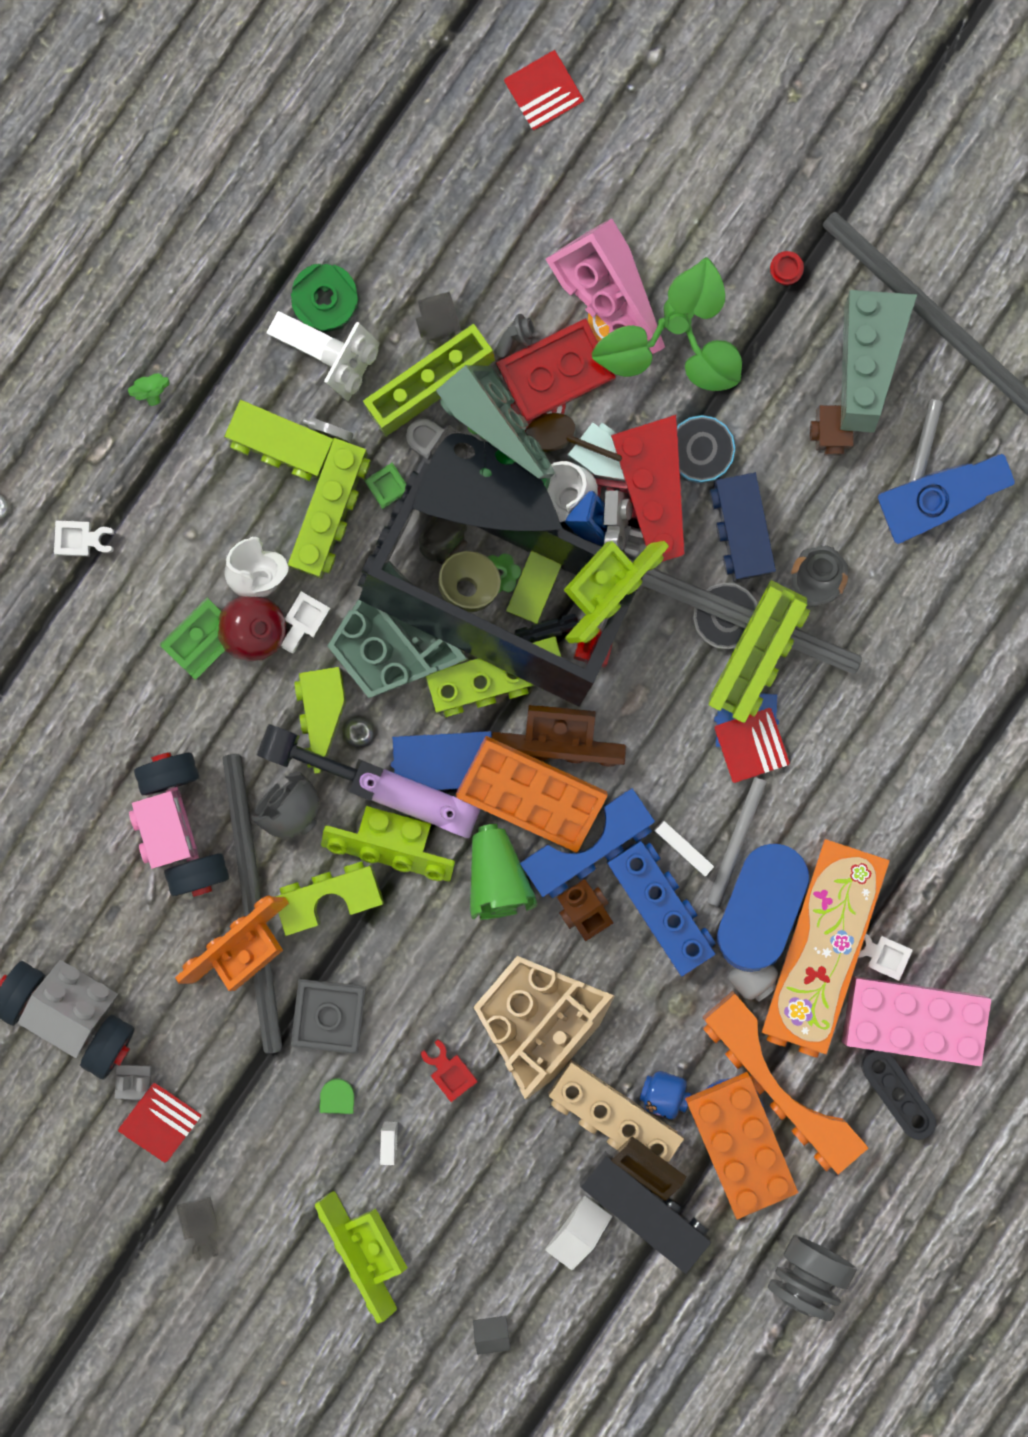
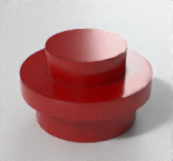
[770,251,804,285]

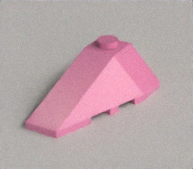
[545,218,665,354]

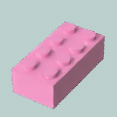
[842,976,991,1066]

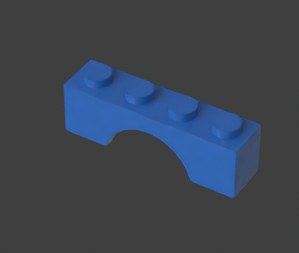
[520,788,655,898]

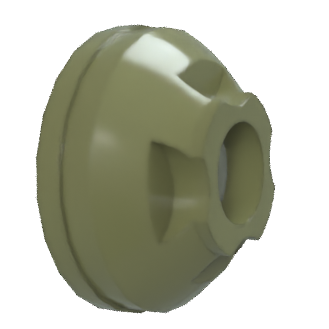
[438,551,501,612]

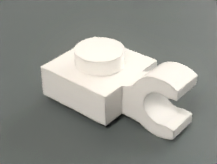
[281,591,330,654]

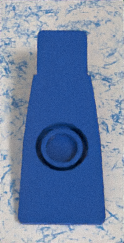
[877,454,1015,544]

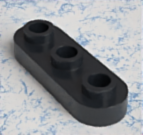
[861,1050,936,1140]

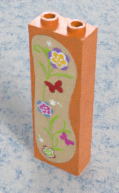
[761,839,890,1058]

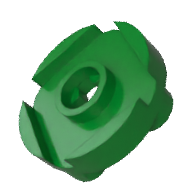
[291,264,358,333]

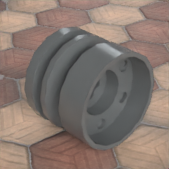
[767,1235,857,1321]

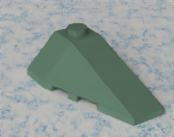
[436,365,556,479]

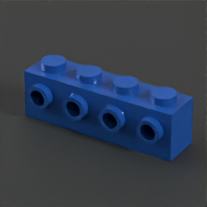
[606,840,716,977]

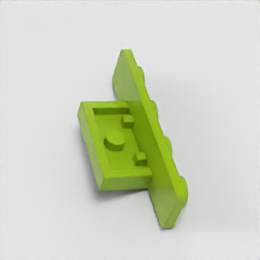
[564,541,669,643]
[321,806,455,882]
[315,1191,408,1324]

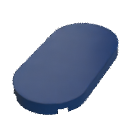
[717,844,809,972]

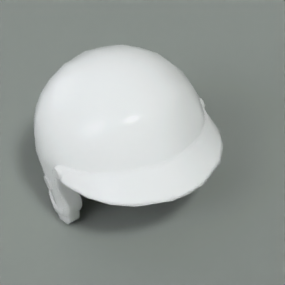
[547,461,598,522]
[225,537,288,597]

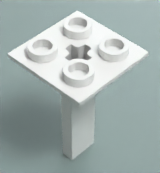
[266,311,380,401]

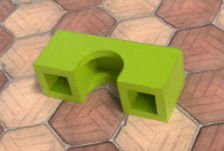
[275,861,384,936]

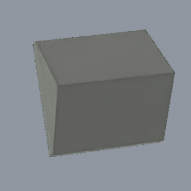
[473,1316,511,1355]

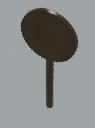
[526,413,622,462]

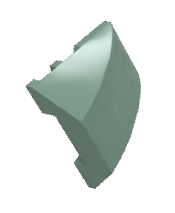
[328,561,468,698]

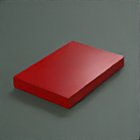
[496,318,616,423]

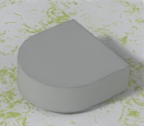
[406,419,447,460]

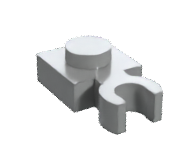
[604,491,633,551]

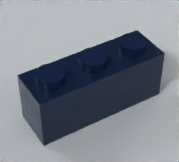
[709,472,776,582]

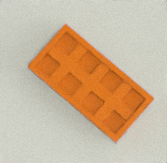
[456,736,608,853]
[685,1072,798,1220]

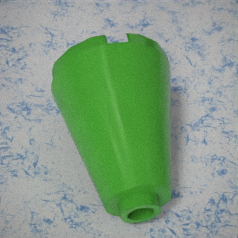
[470,824,537,920]

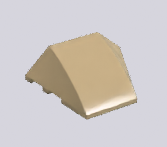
[474,956,615,1100]

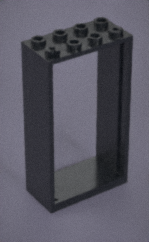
[357,462,644,707]

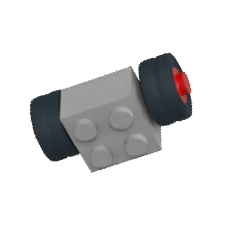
[0,960,135,1080]

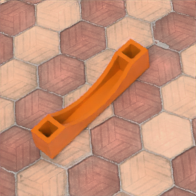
[702,991,868,1175]

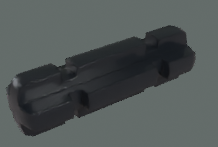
[514,613,579,642]

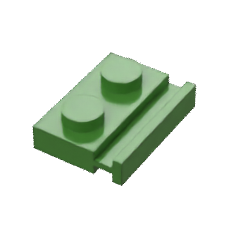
[160,597,225,680]

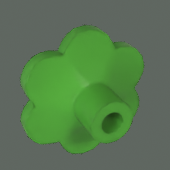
[128,373,170,406]
[487,553,521,594]

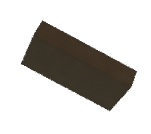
[611,1136,687,1201]

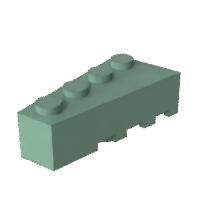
[840,290,917,433]

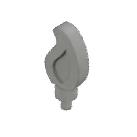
[302,418,354,443]

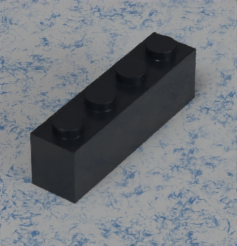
[580,1151,712,1274]

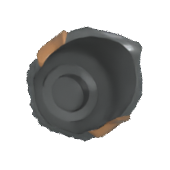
[791,545,848,607]

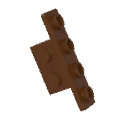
[492,705,626,767]

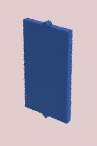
[391,731,492,790]

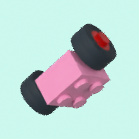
[129,752,229,897]

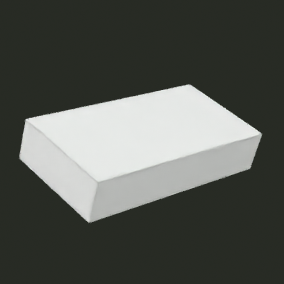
[654,820,714,876]
[380,1122,398,1165]

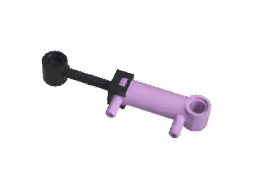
[256,724,481,839]

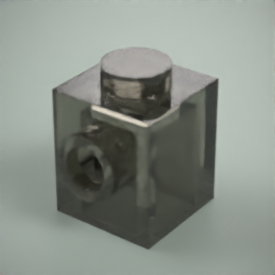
[415,291,461,347]

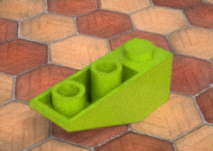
[294,667,346,774]

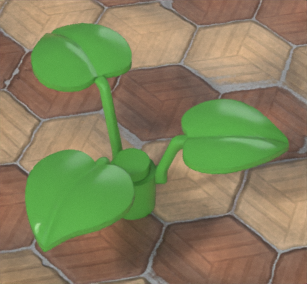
[591,257,742,391]

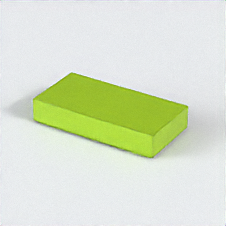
[506,551,561,624]

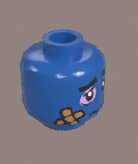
[640,1071,692,1120]

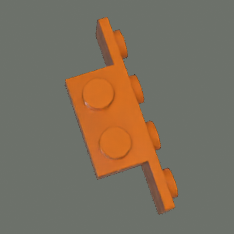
[175,895,289,991]

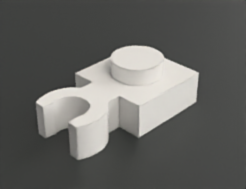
[54,521,114,557]
[858,934,913,981]

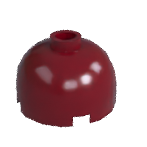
[218,596,287,662]

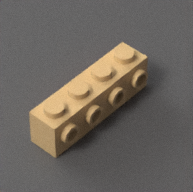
[548,1060,684,1162]

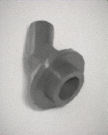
[494,313,535,358]

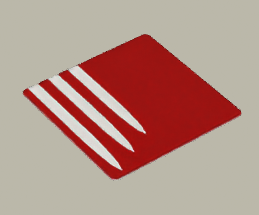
[504,50,584,130]
[714,708,790,783]
[118,1083,201,1163]

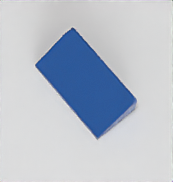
[565,491,607,547]

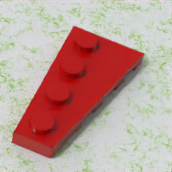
[611,415,684,562]

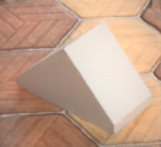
[545,1195,612,1270]

